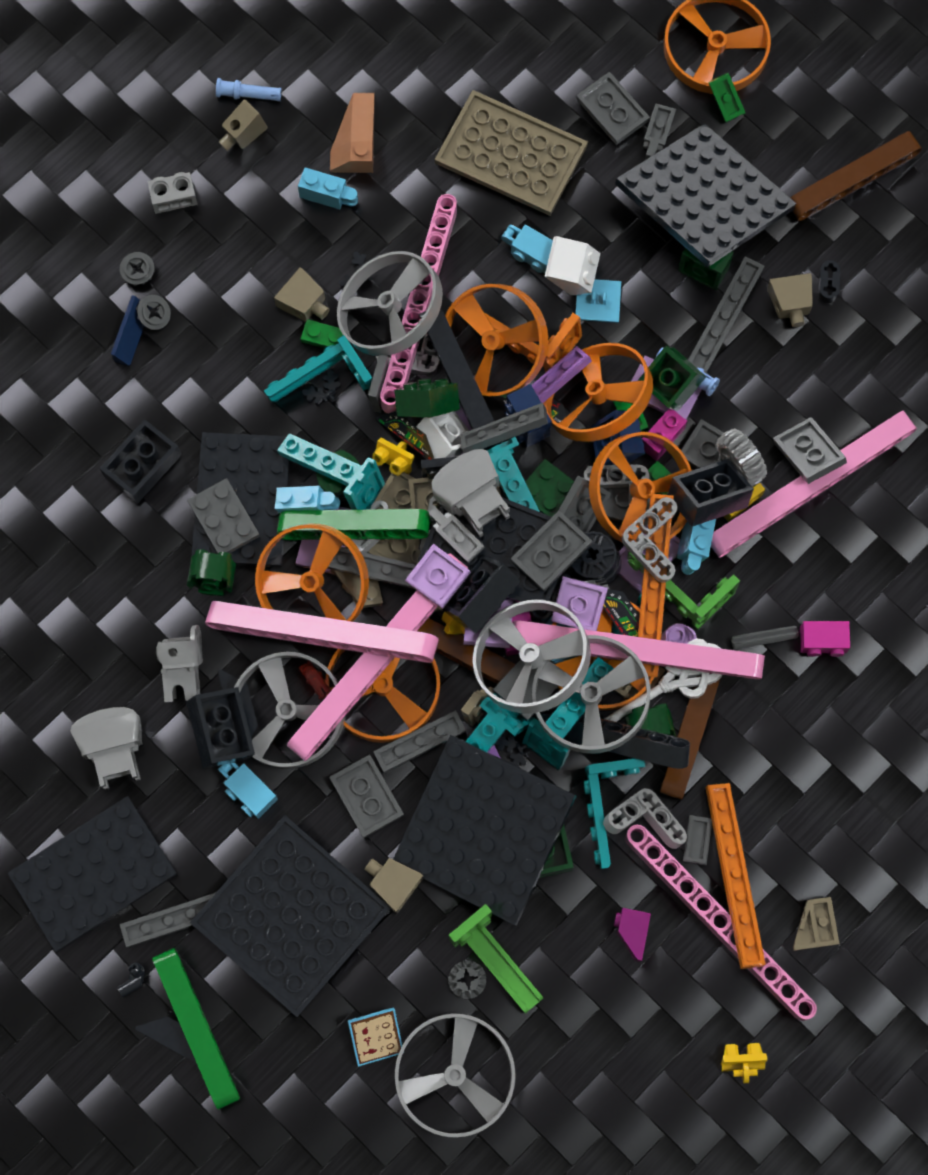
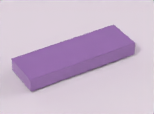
[532,346,592,403]

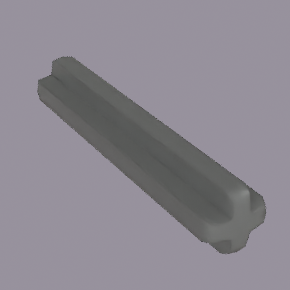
[731,626,799,649]

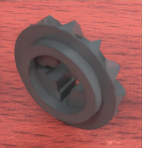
[120,252,155,286]
[136,295,171,330]
[449,960,486,999]

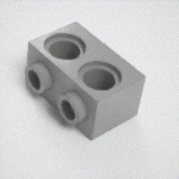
[147,172,198,214]

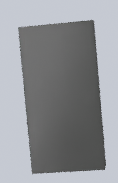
[683,815,712,866]

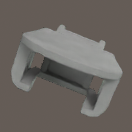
[432,449,510,537]
[156,625,203,702]
[70,707,143,789]

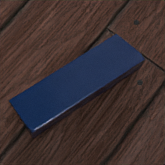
[111,295,150,366]

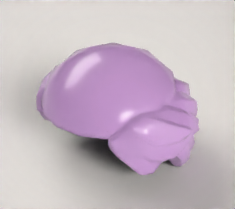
[661,623,697,644]

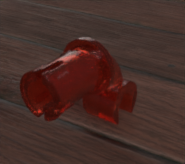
[298,661,332,700]

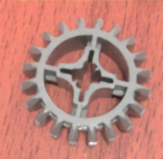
[716,428,767,486]

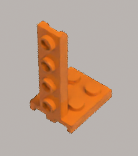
[485,313,582,372]

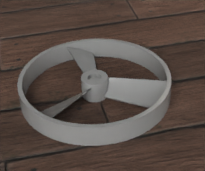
[337,251,443,356]
[473,600,591,713]
[532,635,650,753]
[234,652,345,768]
[395,1014,515,1137]

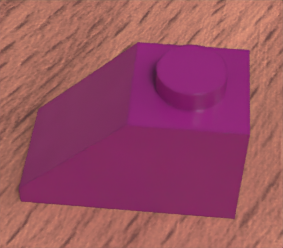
[614,908,651,962]

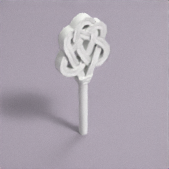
[605,638,722,722]

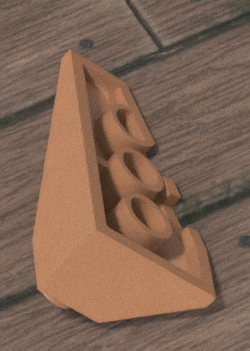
[330,93,375,173]

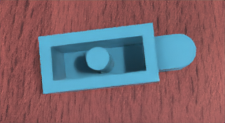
[298,168,358,209]
[501,224,553,273]
[275,486,340,513]
[677,519,716,575]
[218,763,278,819]

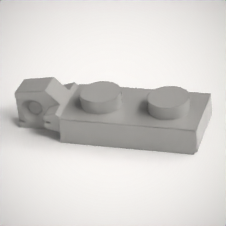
[429,507,485,563]

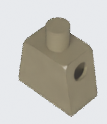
[218,99,268,151]
[274,267,330,321]
[767,273,812,327]
[364,858,423,914]

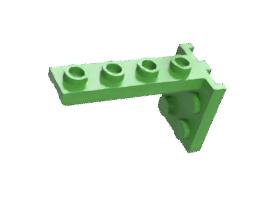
[627,551,740,630]
[449,904,543,1014]

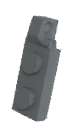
[643,103,676,160]

